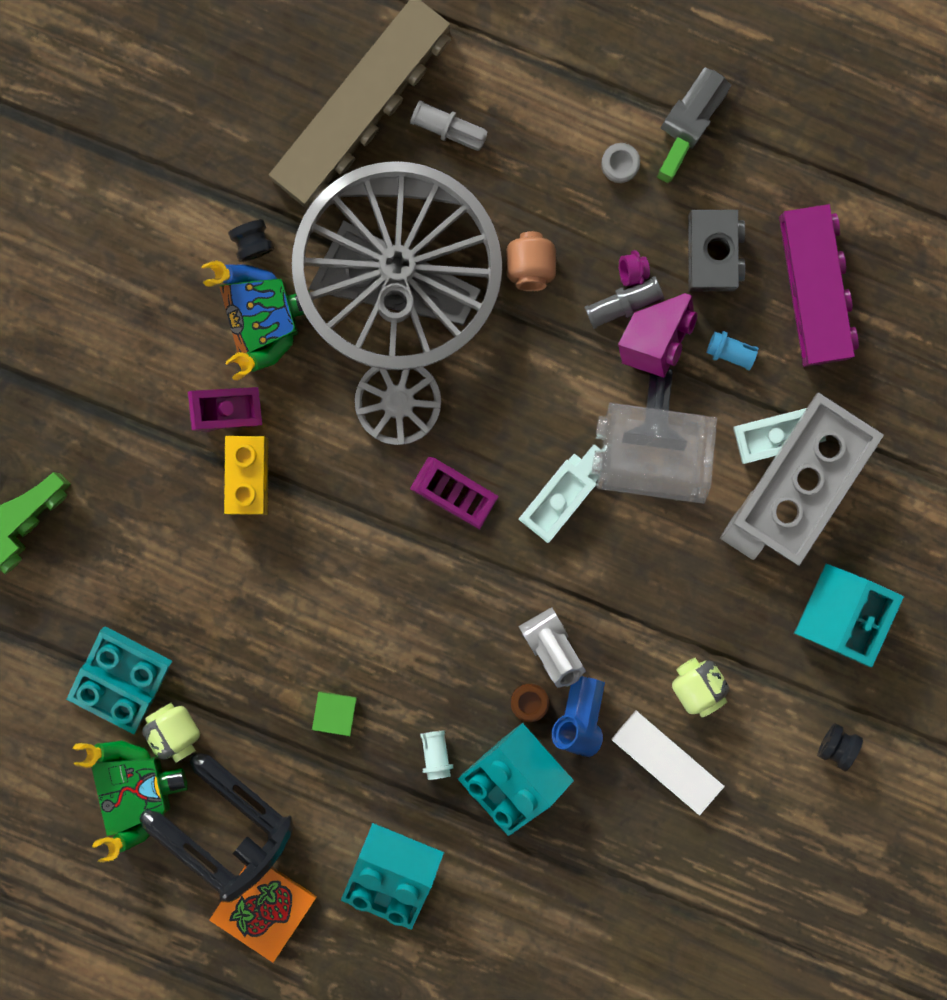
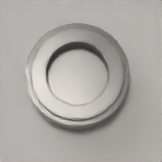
[601,143,640,183]

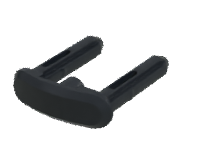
[140,752,294,903]

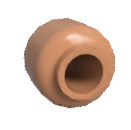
[506,231,556,291]

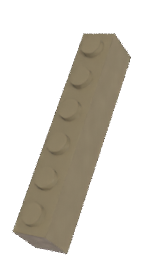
[269,0,451,210]

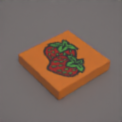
[209,865,317,963]

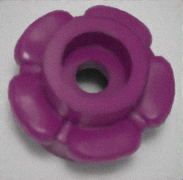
[619,250,650,286]

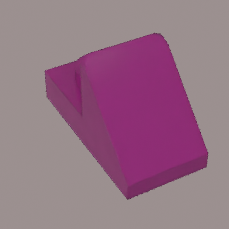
[188,387,262,432]

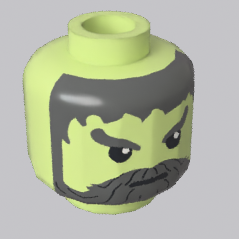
[672,657,729,717]
[142,702,200,762]

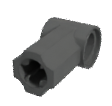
[660,67,732,149]

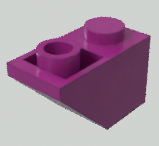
[618,293,697,378]

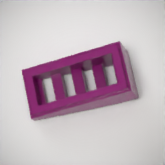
[410,457,499,529]

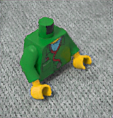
[73,740,188,862]

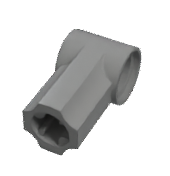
[519,607,586,688]

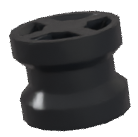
[228,219,275,262]
[817,723,863,772]

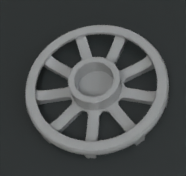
[355,367,441,445]

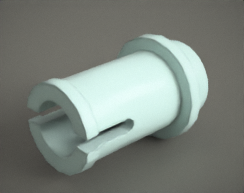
[420,730,453,780]

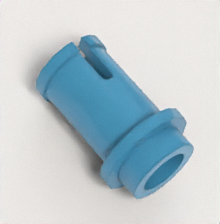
[707,331,758,370]

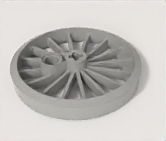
[292,162,502,370]

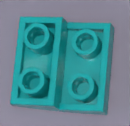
[66,626,172,734]

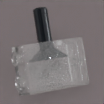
[592,369,717,504]

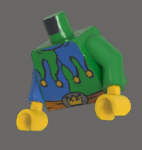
[202,260,314,381]

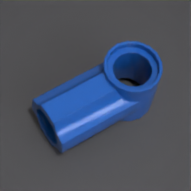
[552,676,605,757]

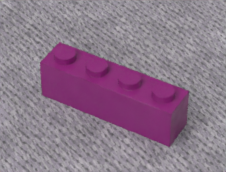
[779,204,859,367]

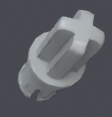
[410,101,487,151]

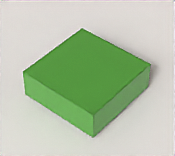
[656,137,690,183]
[312,691,357,736]

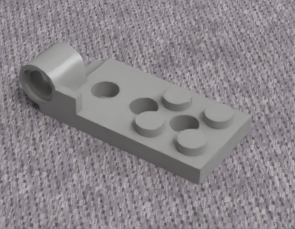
[720,393,884,566]

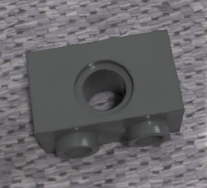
[688,210,745,291]

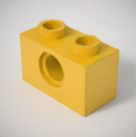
[224,436,268,515]

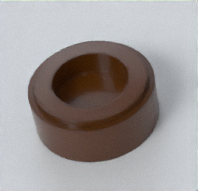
[511,683,549,722]

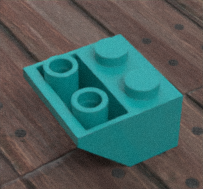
[794,564,904,667]
[458,723,574,836]
[341,823,444,930]

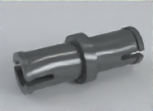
[584,276,664,329]

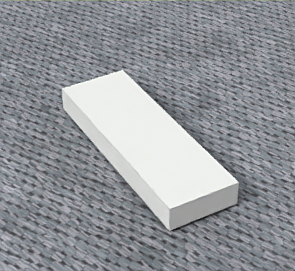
[611,710,725,816]

